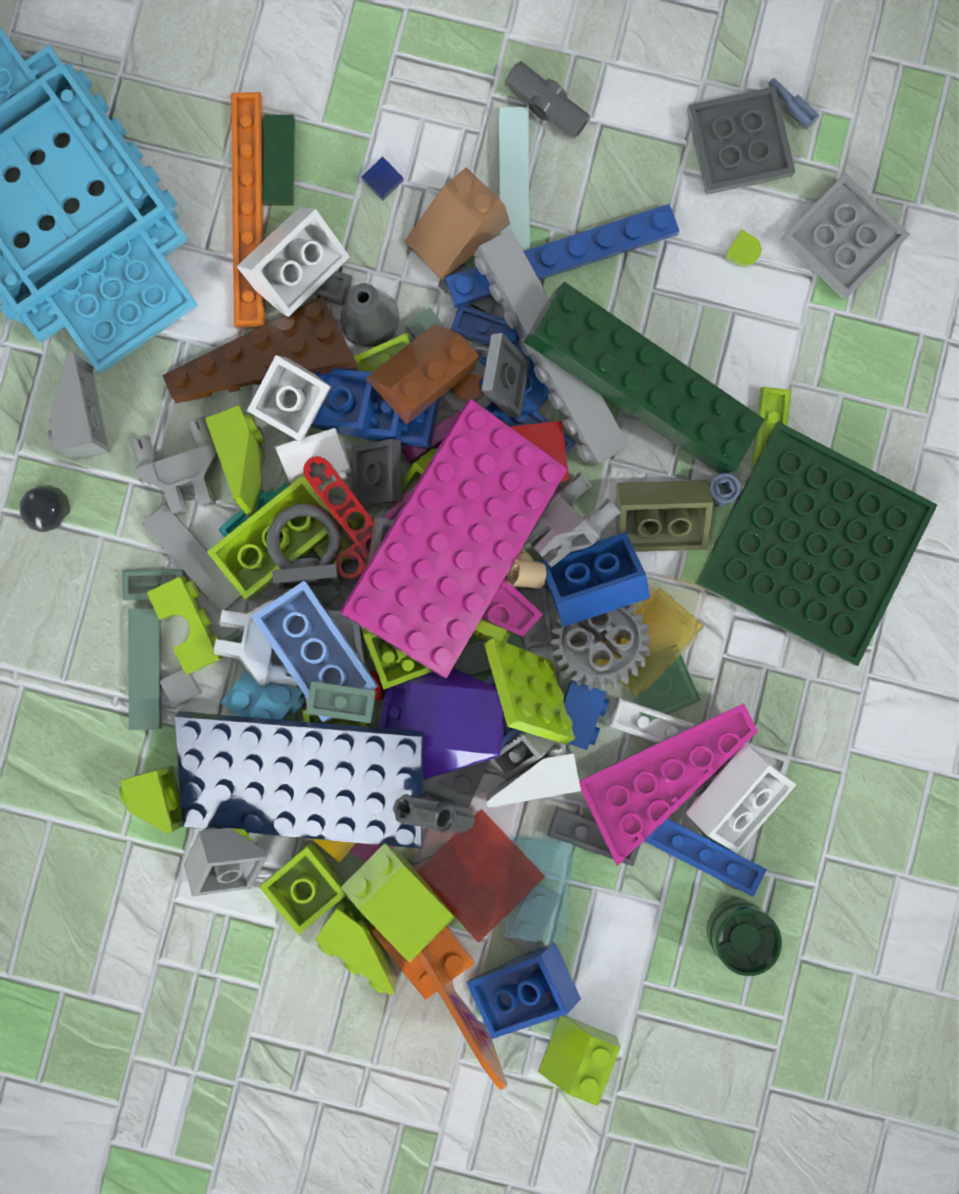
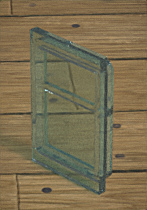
[504,838,574,944]

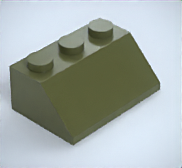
[616,480,713,552]

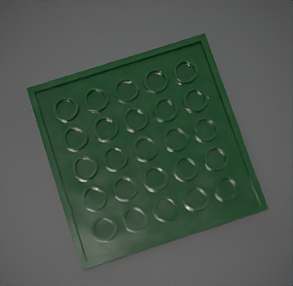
[695,422,937,666]

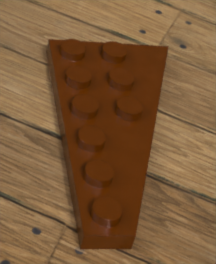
[162,296,358,403]

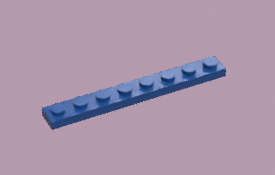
[445,204,679,308]

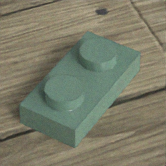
[306,681,376,723]

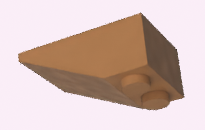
[405,167,510,281]

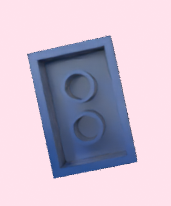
[540,532,650,627]

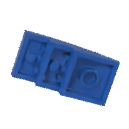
[311,369,441,449]

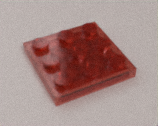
[417,809,546,943]

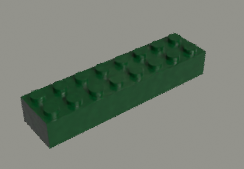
[524,282,765,474]

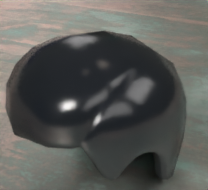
[19,485,70,532]

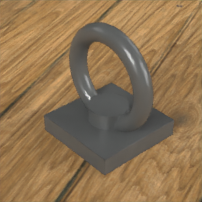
[443,333,530,417]
[267,504,341,589]

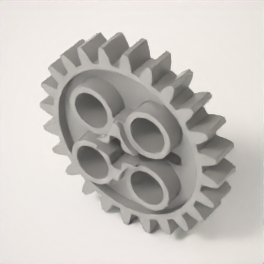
[551,605,651,691]

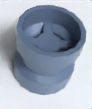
[708,473,740,507]

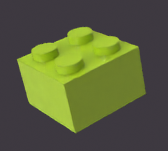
[259,841,346,935]

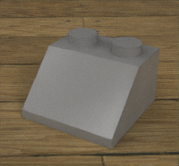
[184,827,268,897]

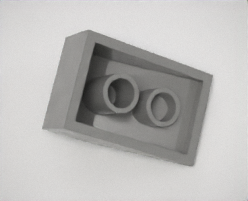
[48,352,110,460]

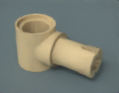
[506,546,547,589]

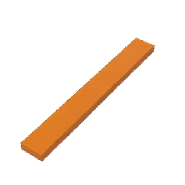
[231,92,265,329]

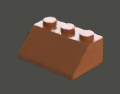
[366,324,480,424]

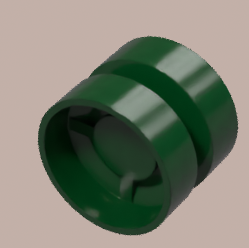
[706,899,782,976]

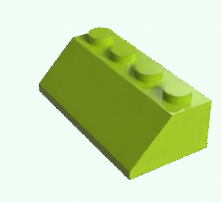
[207,475,343,601]

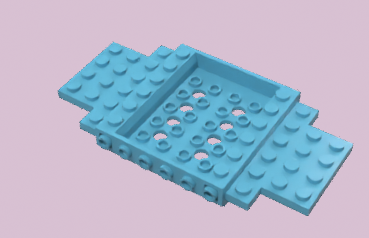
[0,27,199,374]

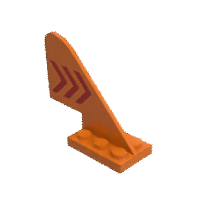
[371,925,507,1090]

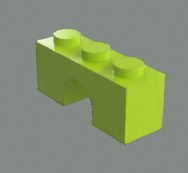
[146,577,224,675]

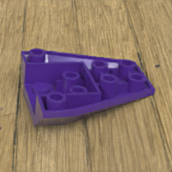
[379,668,506,780]

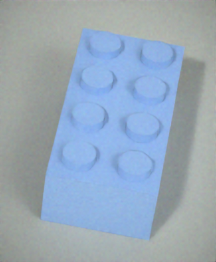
[251,580,378,722]

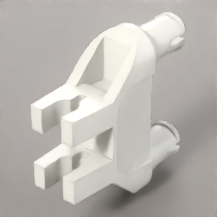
[214,598,297,687]

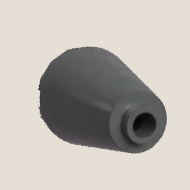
[340,283,399,347]

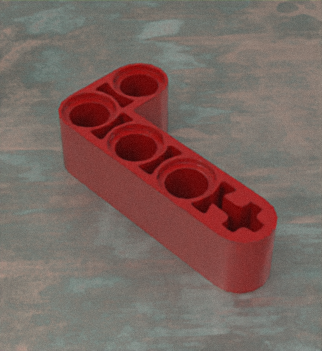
[303,456,374,579]

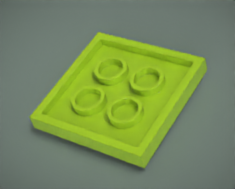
[484,638,575,745]

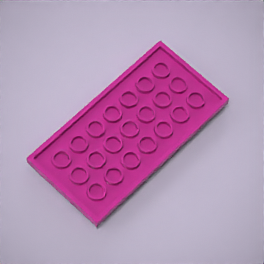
[339,399,567,678]

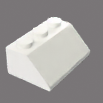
[237,207,350,317]
[686,744,796,853]

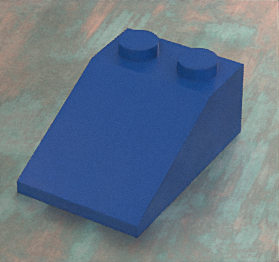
[466,942,581,1039]

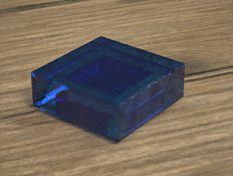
[361,156,404,201]

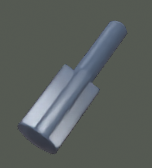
[769,78,820,129]

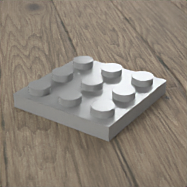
[781,173,910,301]

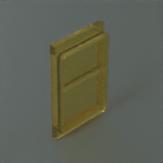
[597,587,704,697]

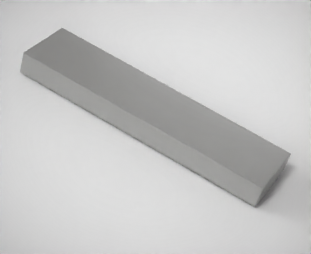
[142,504,242,612]

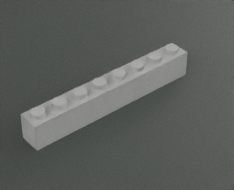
[474,229,629,467]

